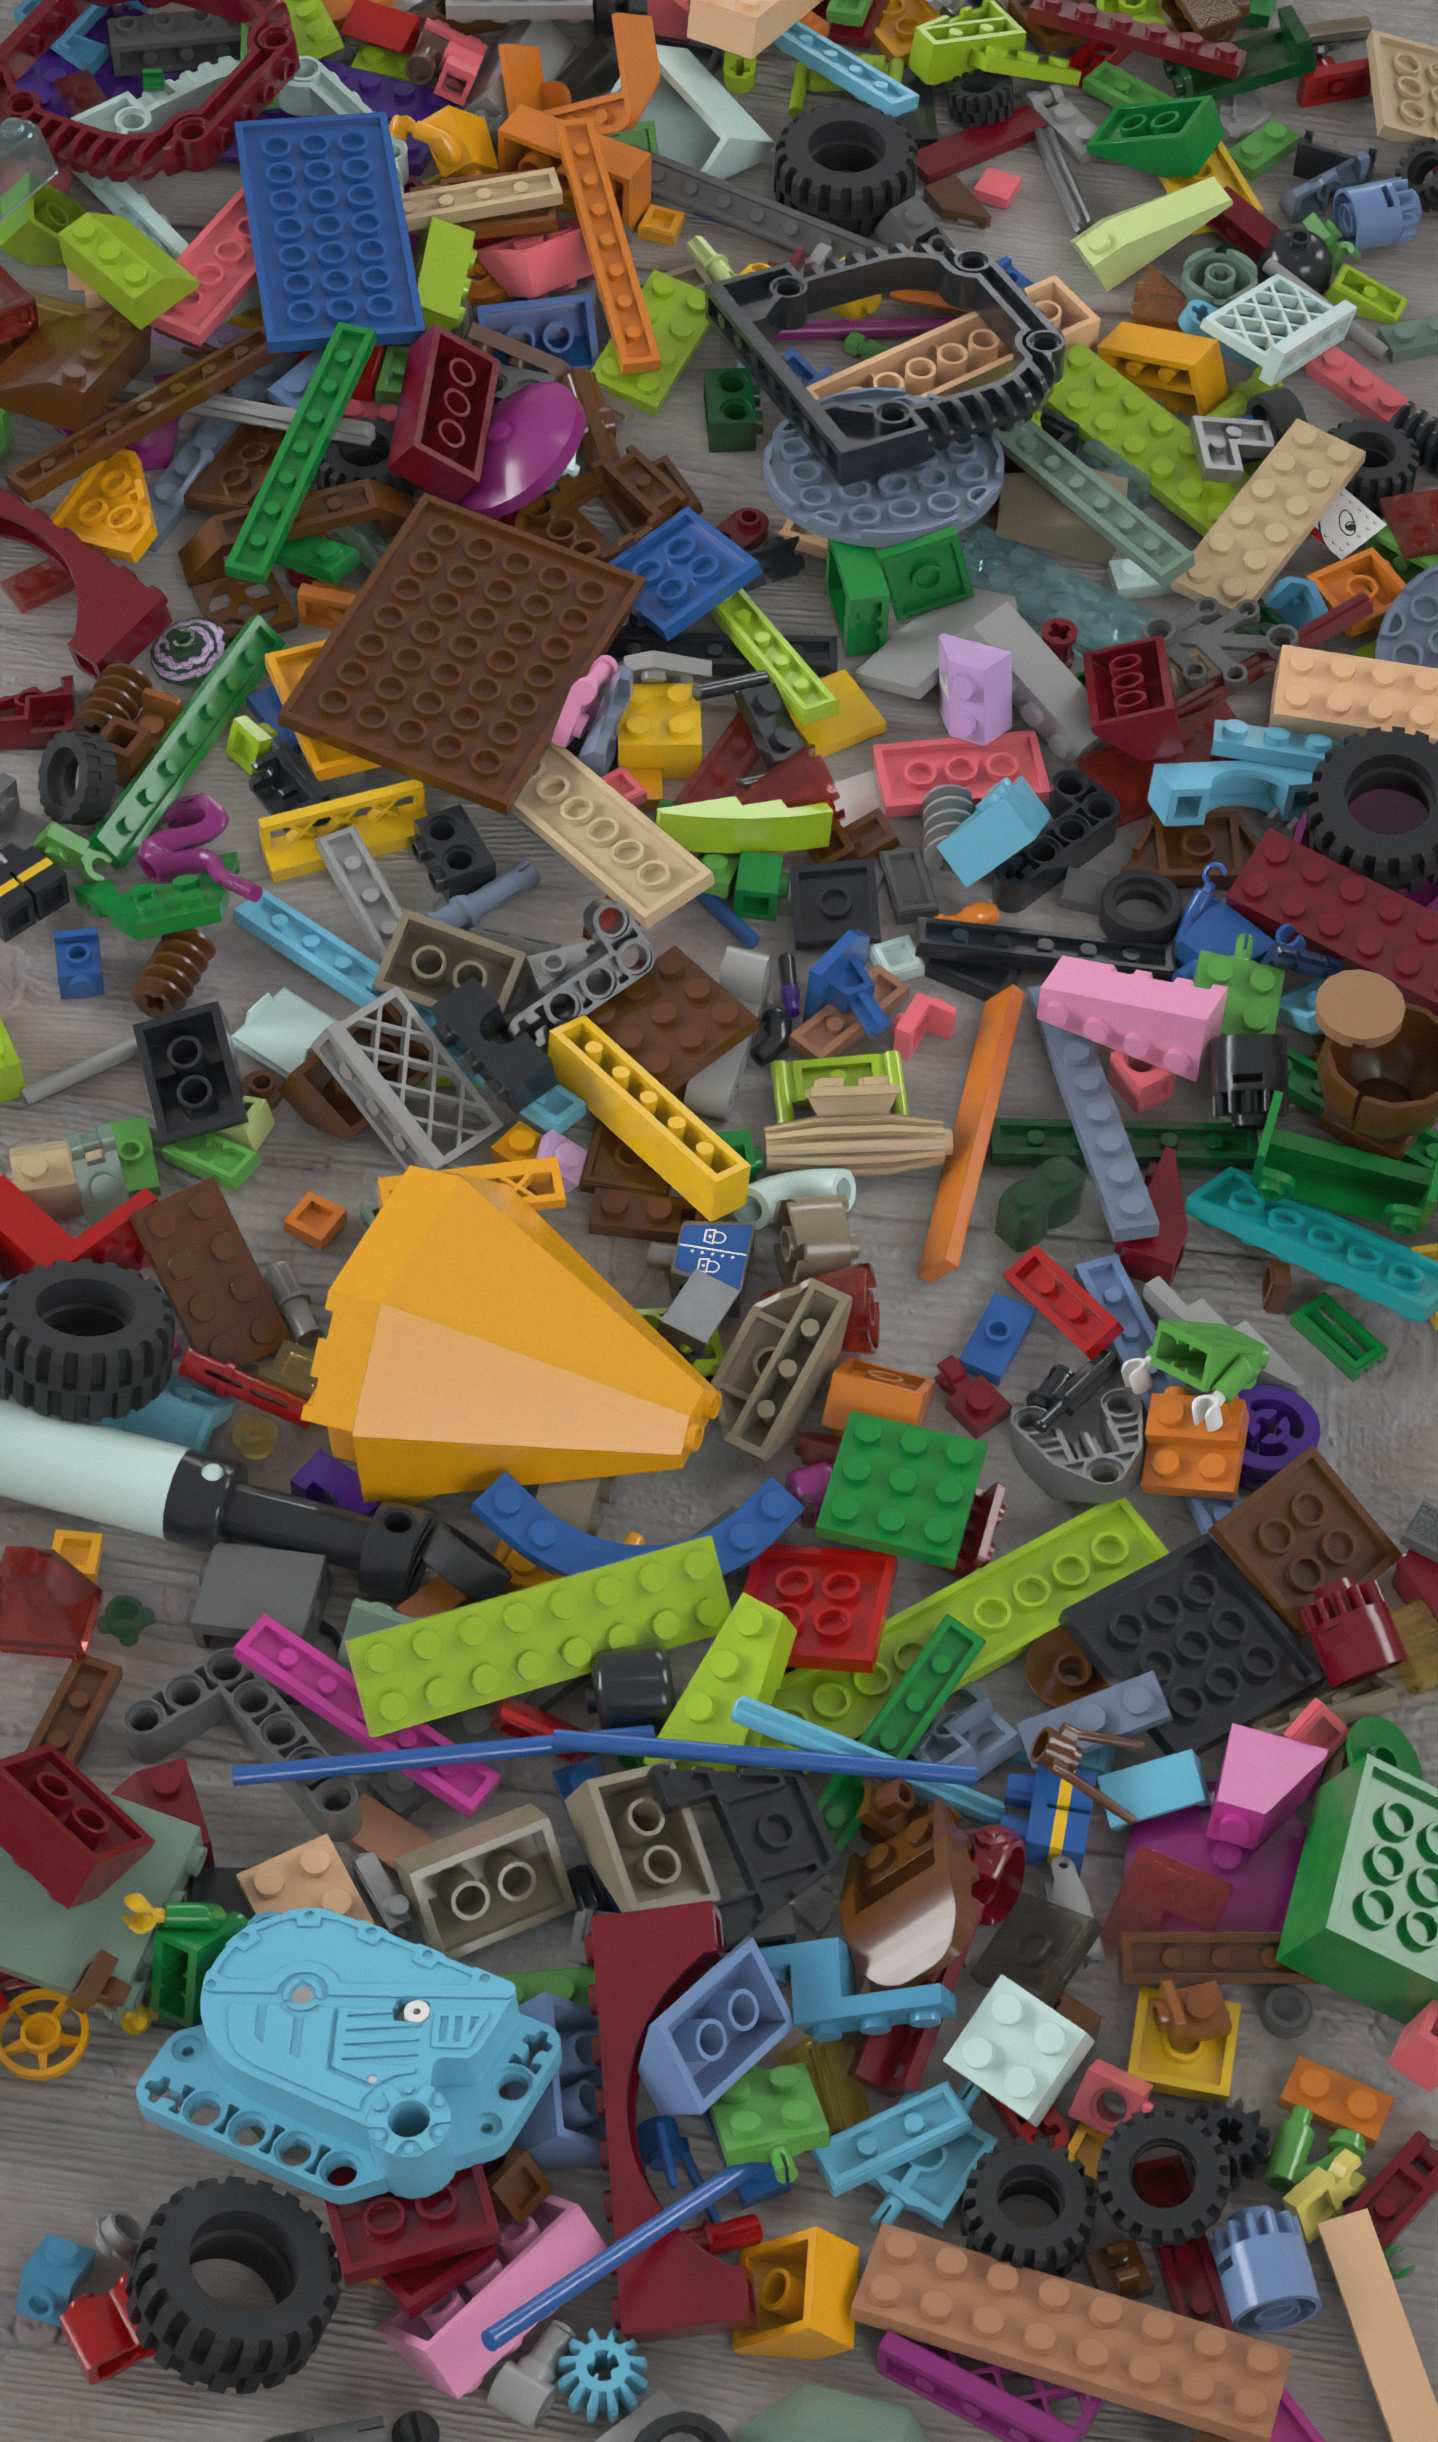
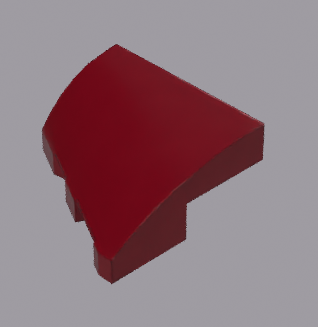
[0,675,76,751]

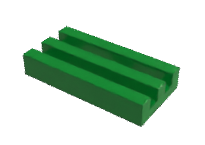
[1290,1291,1388,1382]

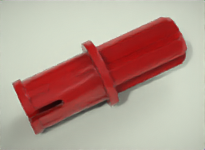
[682,2214,763,2257]

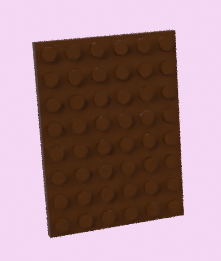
[278,493,646,816]

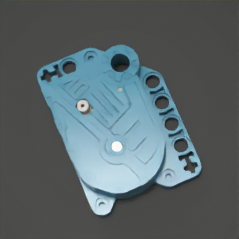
[136,1908,563,2205]

